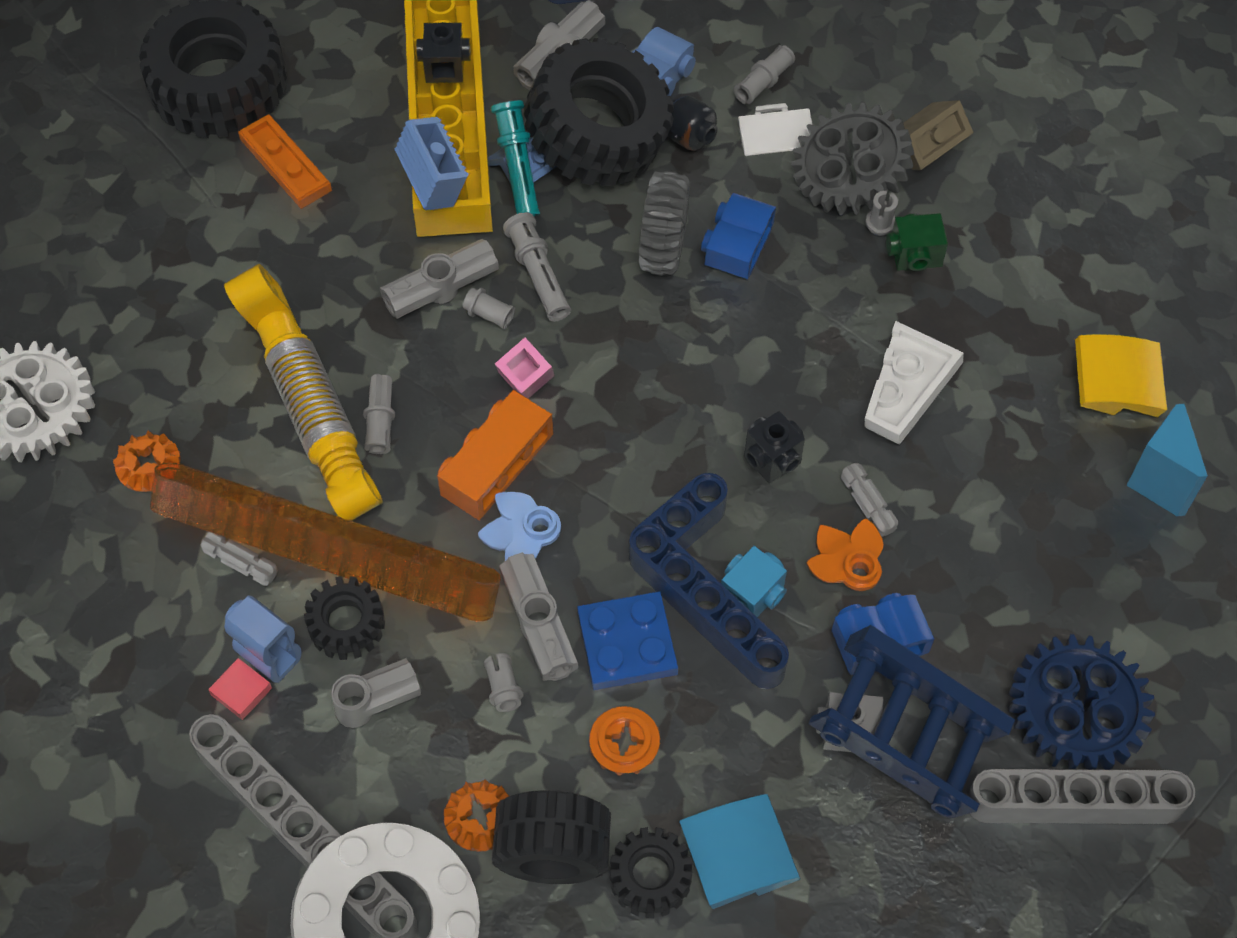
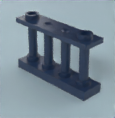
[808,625,1015,818]

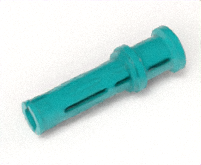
[490,100,540,216]

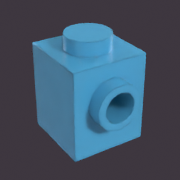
[721,546,787,617]

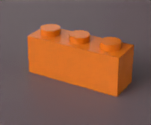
[437,390,553,521]

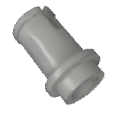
[865,190,898,236]
[463,288,515,329]
[484,653,524,712]

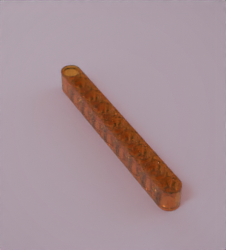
[150,463,501,621]

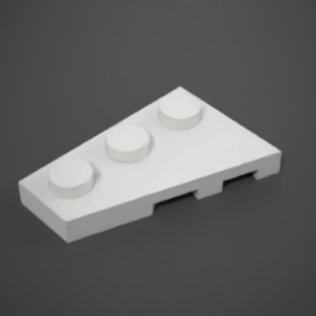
[865,321,964,445]

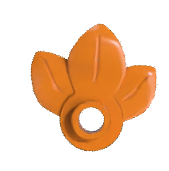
[806,519,884,591]

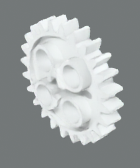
[0,341,95,462]

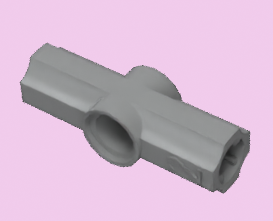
[513,0,605,90]
[380,239,499,319]
[499,552,578,681]

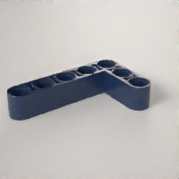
[629,473,789,689]

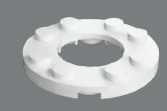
[290,823,480,938]

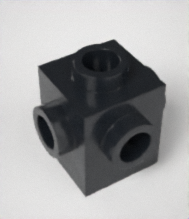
[416,22,471,83]
[744,411,805,484]

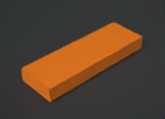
[238,114,332,209]

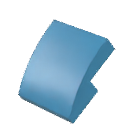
[679,794,801,909]

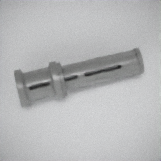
[503,212,571,322]

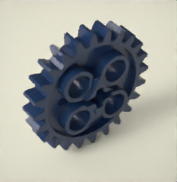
[1008,634,1155,770]

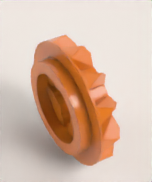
[113,431,181,492]
[589,706,660,776]
[444,779,509,852]

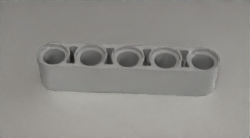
[967,769,1195,824]

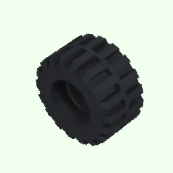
[492,790,611,884]

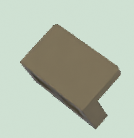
[903,100,974,170]

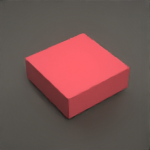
[208,658,272,720]

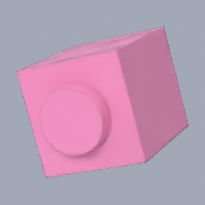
[495,337,554,399]

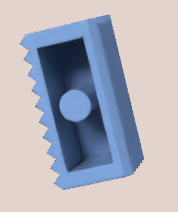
[394,117,469,210]

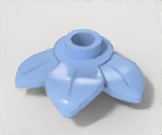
[478,492,561,561]

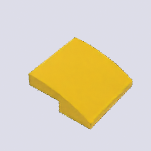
[1075,334,1167,417]

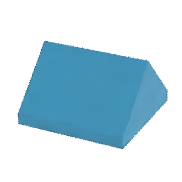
[1127,404,1208,516]

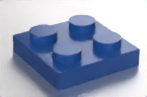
[577,591,678,691]

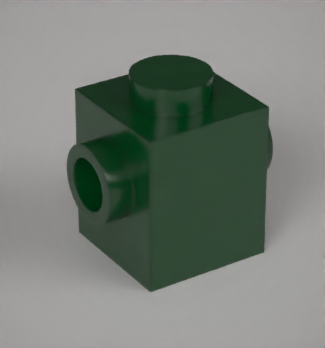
[886,213,948,271]

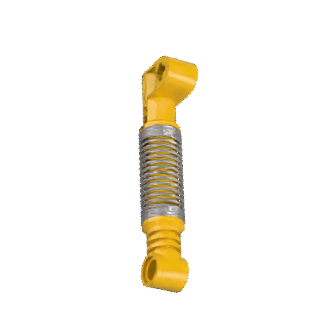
[224,264,383,524]

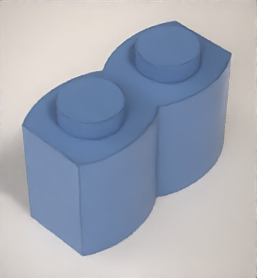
[632,27,696,96]
[225,595,301,683]

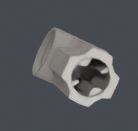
[331,658,421,728]

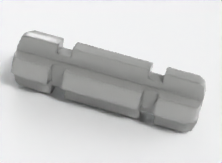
[841,463,898,537]
[200,530,278,586]

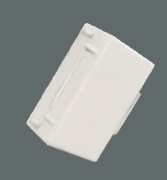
[737,103,812,156]

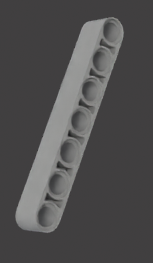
[189,714,418,938]

